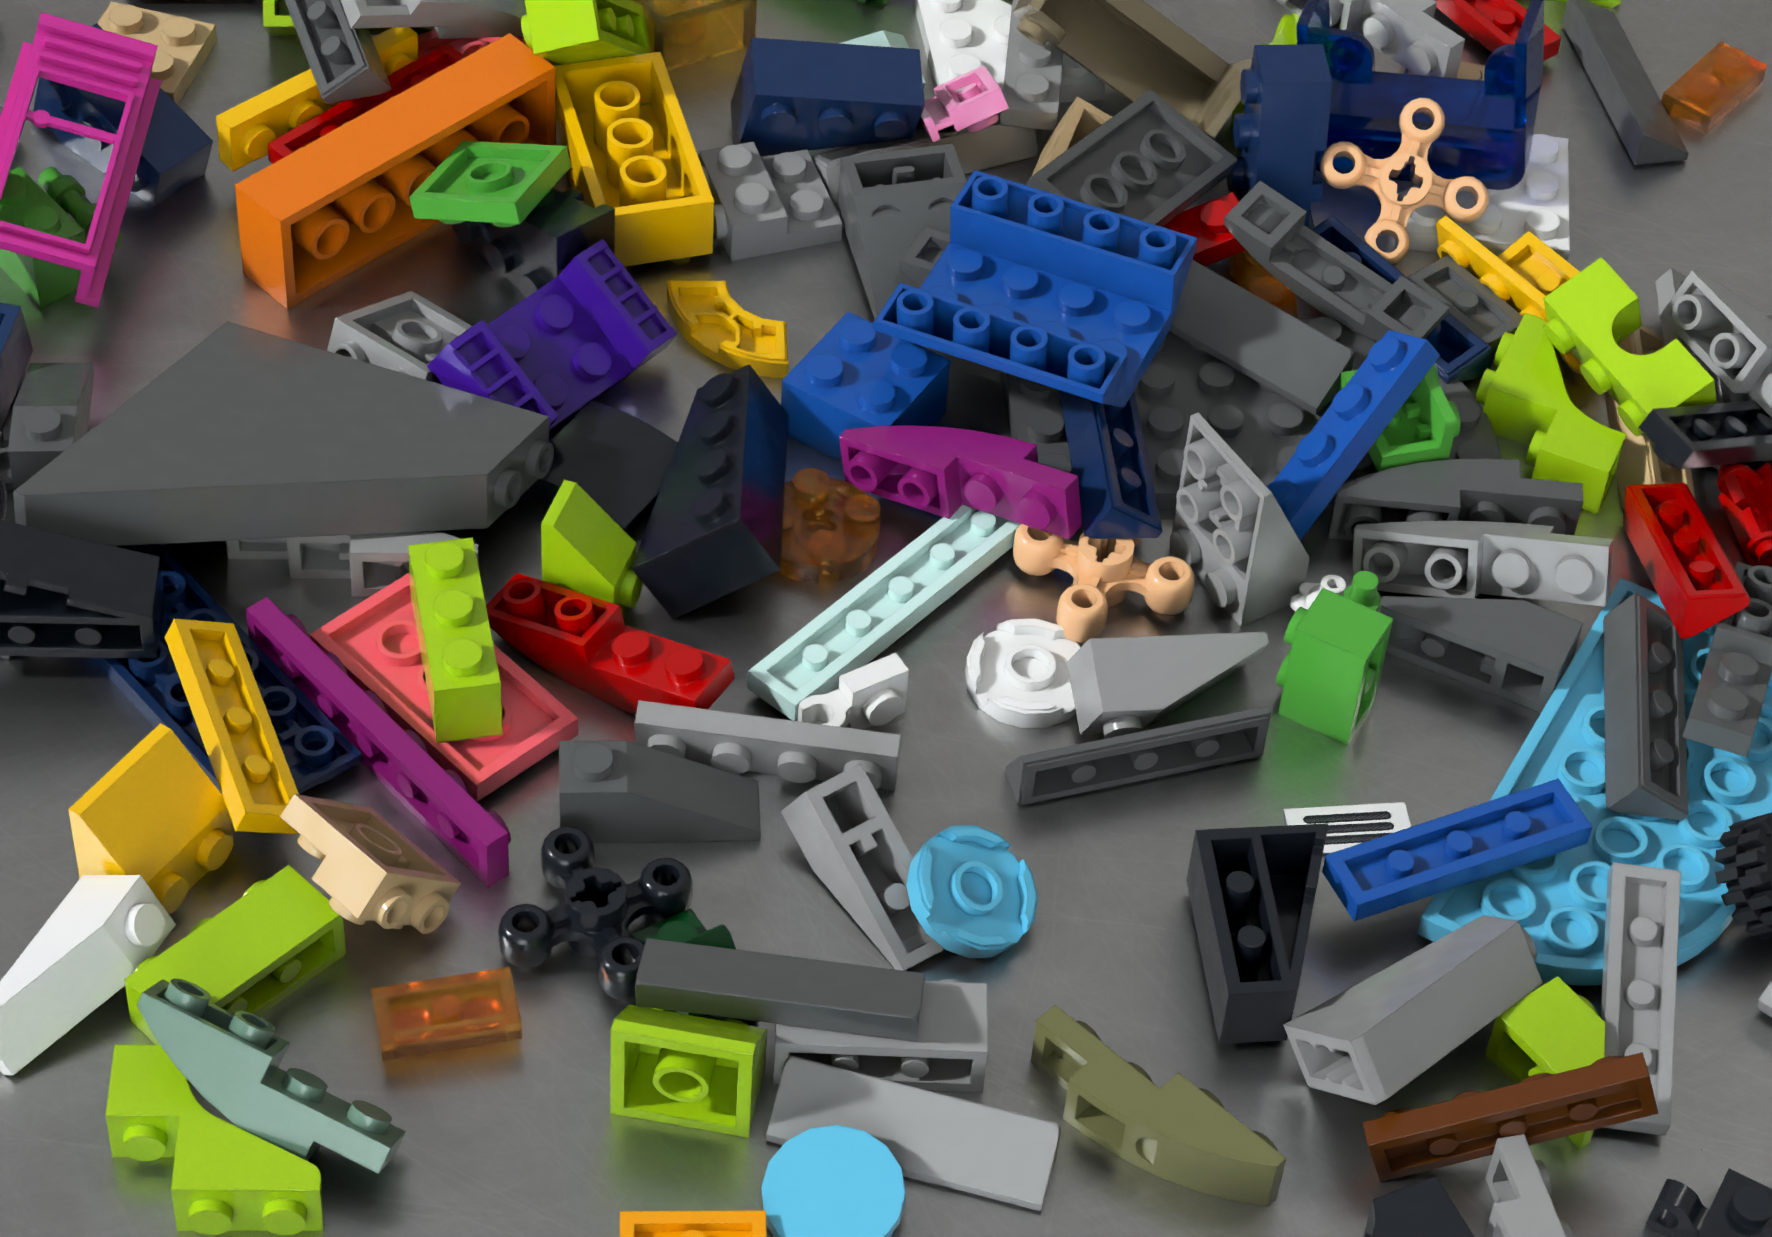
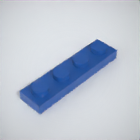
[1267,330,1440,541]
[1322,778,1593,922]

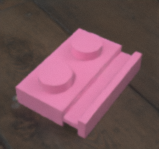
[919,65,1009,142]

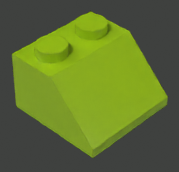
[610,1005,768,1138]

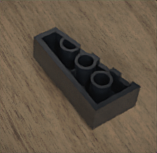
[631,364,788,619]

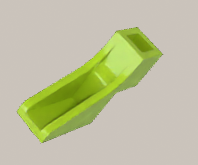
[1475,313,1627,515]
[106,1044,325,1235]

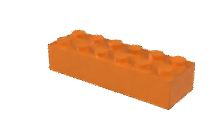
[235,33,556,310]

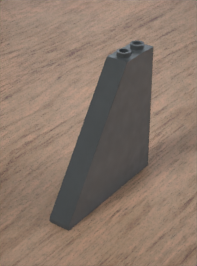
[13,321,554,546]

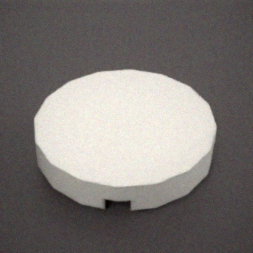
[965,618,1084,728]

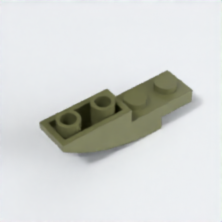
[1031,1005,1286,1207]

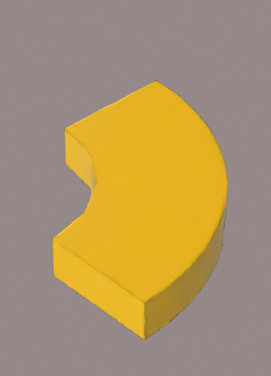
[667,280,789,379]

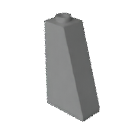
[1283,915,1543,1105]

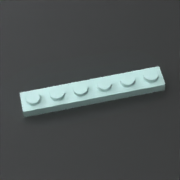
[747,505,1020,721]

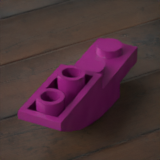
[839,425,1082,539]

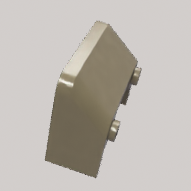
[1013,0,1252,139]

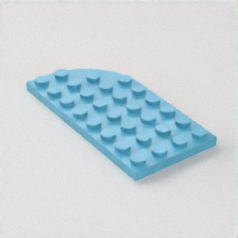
[1417,578,1772,986]

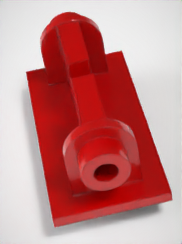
[1717,463,1772,568]

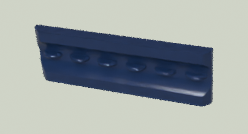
[91,544,362,795]

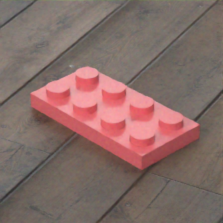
[309,572,578,802]

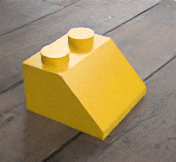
[68,723,234,914]

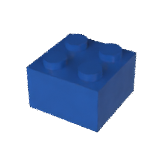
[781,311,951,463]

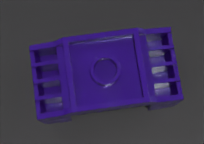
[427,239,677,433]

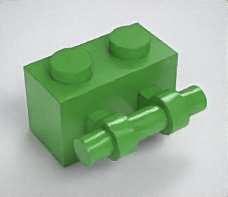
[0,167,123,308]
[1276,571,1393,745]

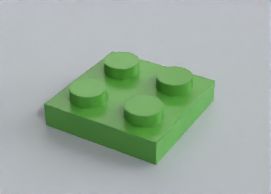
[409,141,571,228]

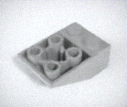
[1170,412,1310,627]

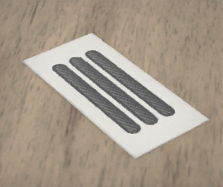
[1283,802,1411,854]

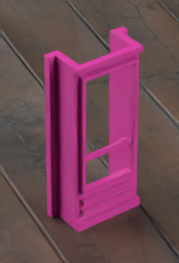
[0,12,162,308]

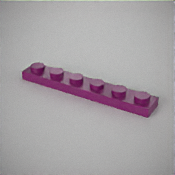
[246,597,511,888]

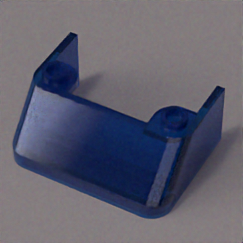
[1297,0,1544,190]

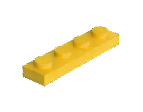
[216,27,418,172]
[165,618,299,834]

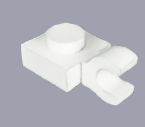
[798,653,909,730]

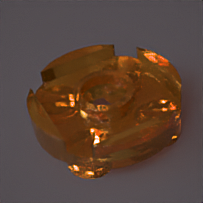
[777,468,881,583]

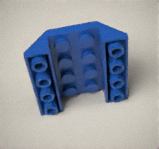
[874,170,1197,407]

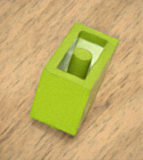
[541,479,643,613]
[1485,976,1605,1149]

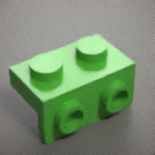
[1338,363,1460,472]

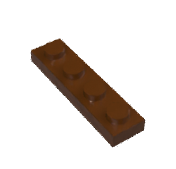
[1362,1052,1658,1182]

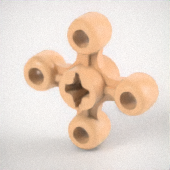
[1319,97,1489,265]
[1013,524,1195,643]

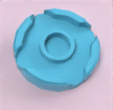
[906,825,1038,959]
[761,1125,906,1237]

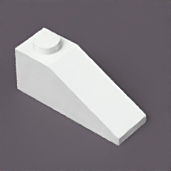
[0,875,176,1075]

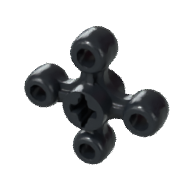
[498,826,693,1001]

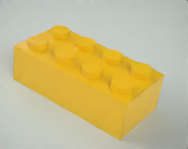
[555,52,714,267]

